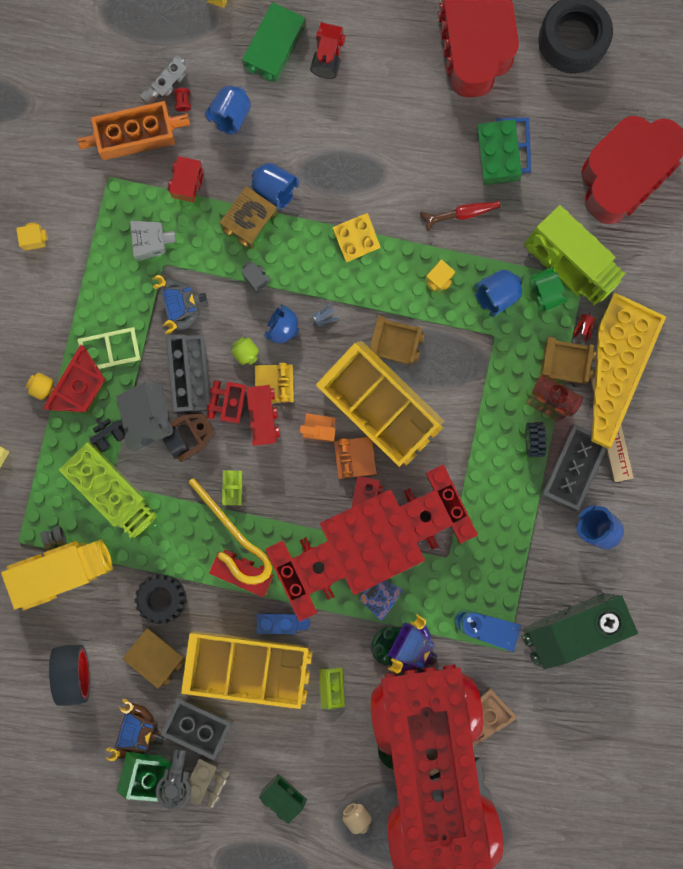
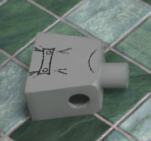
[130,221,176,261]

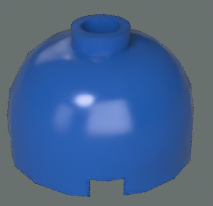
[264,304,299,344]

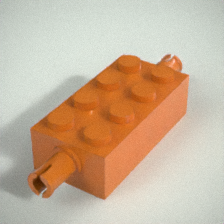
[77,101,190,161]

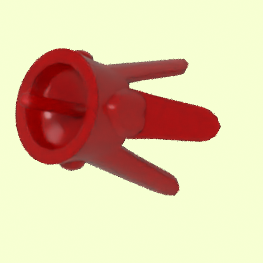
[573,312,595,341]

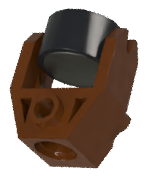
[163,414,216,462]

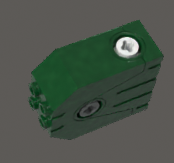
[521,593,638,669]

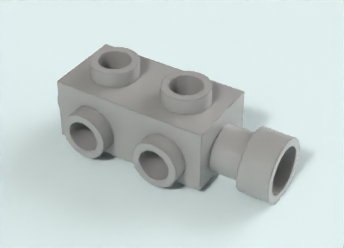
[139,55,187,105]

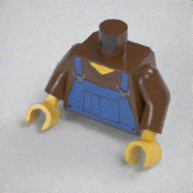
[105,699,165,761]

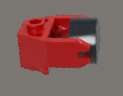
[310,22,346,79]

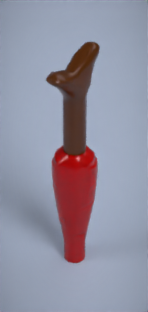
[420,201,500,231]

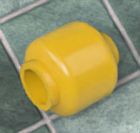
[25,373,55,401]

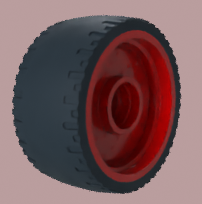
[49,645,90,706]

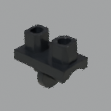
[89,418,125,452]

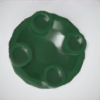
[371,627,401,666]

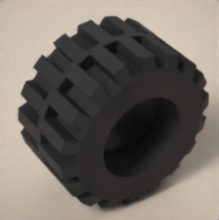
[135,574,186,624]

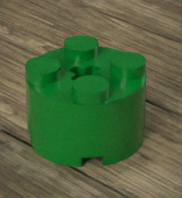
[529,267,567,311]

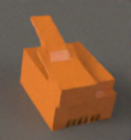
[300,413,336,443]

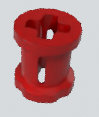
[174,88,191,112]

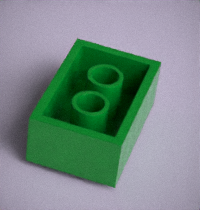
[477,119,522,186]

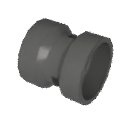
[41,525,67,550]

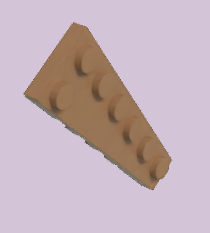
[426,688,517,778]

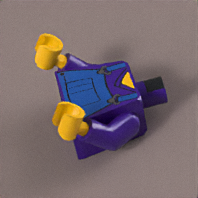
[388,614,438,673]

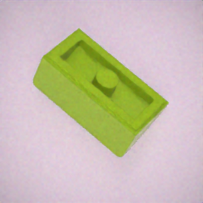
[319,668,345,709]

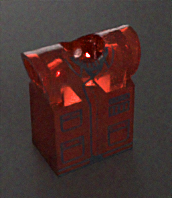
[526,374,583,422]

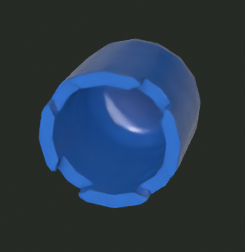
[205,86,251,135]
[251,163,299,210]
[473,270,522,317]
[576,505,624,549]

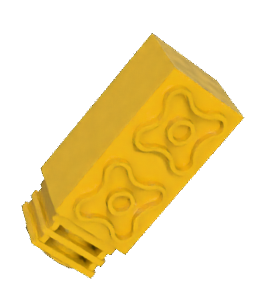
[1,539,113,611]

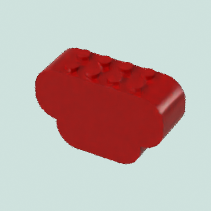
[438,0,519,98]
[581,116,683,224]

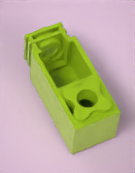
[523,205,626,306]
[59,442,157,538]

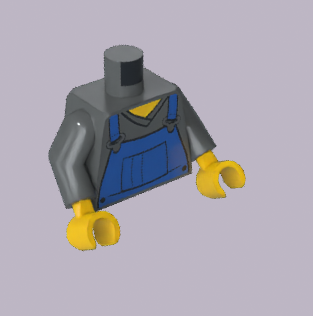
[152,275,208,335]

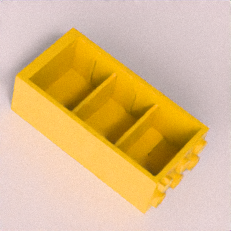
[316,341,444,467]
[181,631,312,709]

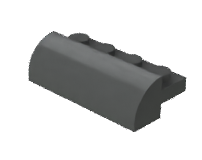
[166,334,210,414]

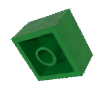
[117,752,172,802]

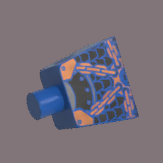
[359,581,403,621]

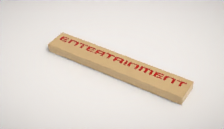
[590,369,634,483]

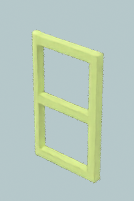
[77,327,141,369]

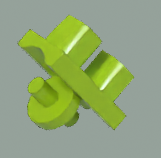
[222,470,243,506]

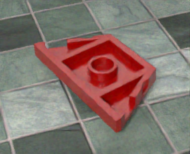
[43,344,106,413]

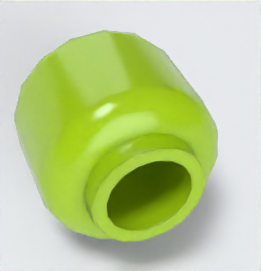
[231,336,259,365]

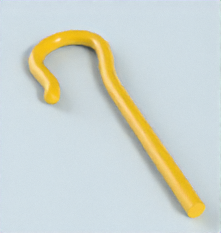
[189,478,272,584]

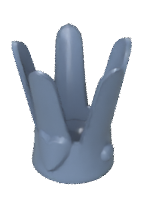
[310,302,339,329]

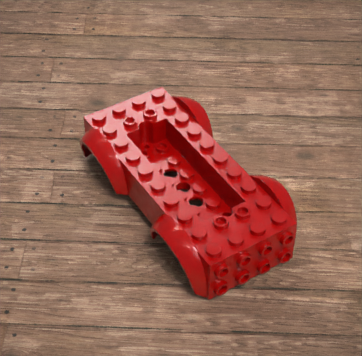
[371,664,503,869]

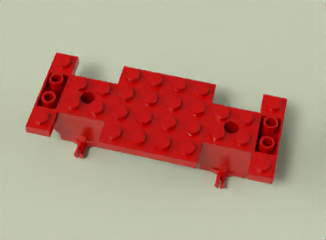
[265,464,478,622]

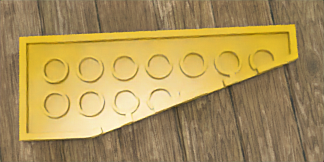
[591,292,666,449]

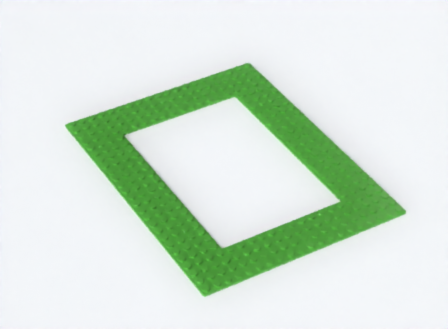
[19,177,581,650]

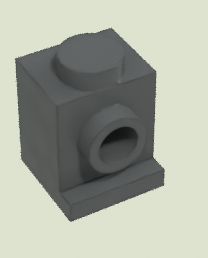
[241,261,271,293]

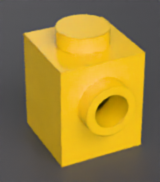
[16,223,48,251]
[425,259,456,292]

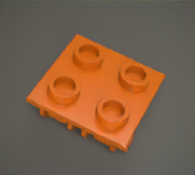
[334,437,377,479]

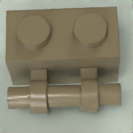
[185,755,230,809]

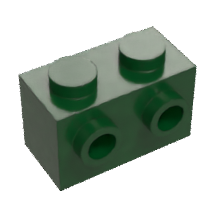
[259,774,307,824]

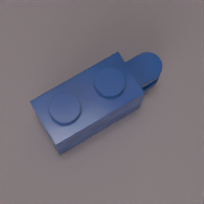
[256,613,310,634]

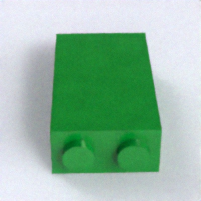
[242,2,306,83]

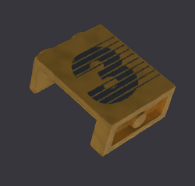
[220,186,278,248]

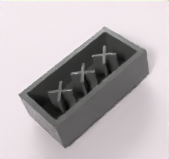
[539,424,606,512]

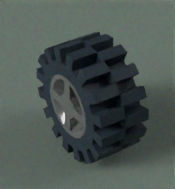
[525,422,547,457]

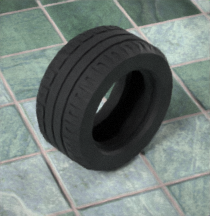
[538,0,613,74]

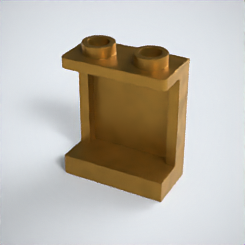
[370,315,425,366]
[539,337,596,385]
[122,627,185,689]

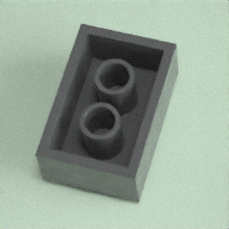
[161,696,234,761]

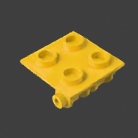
[333,213,381,262]
[255,363,294,403]

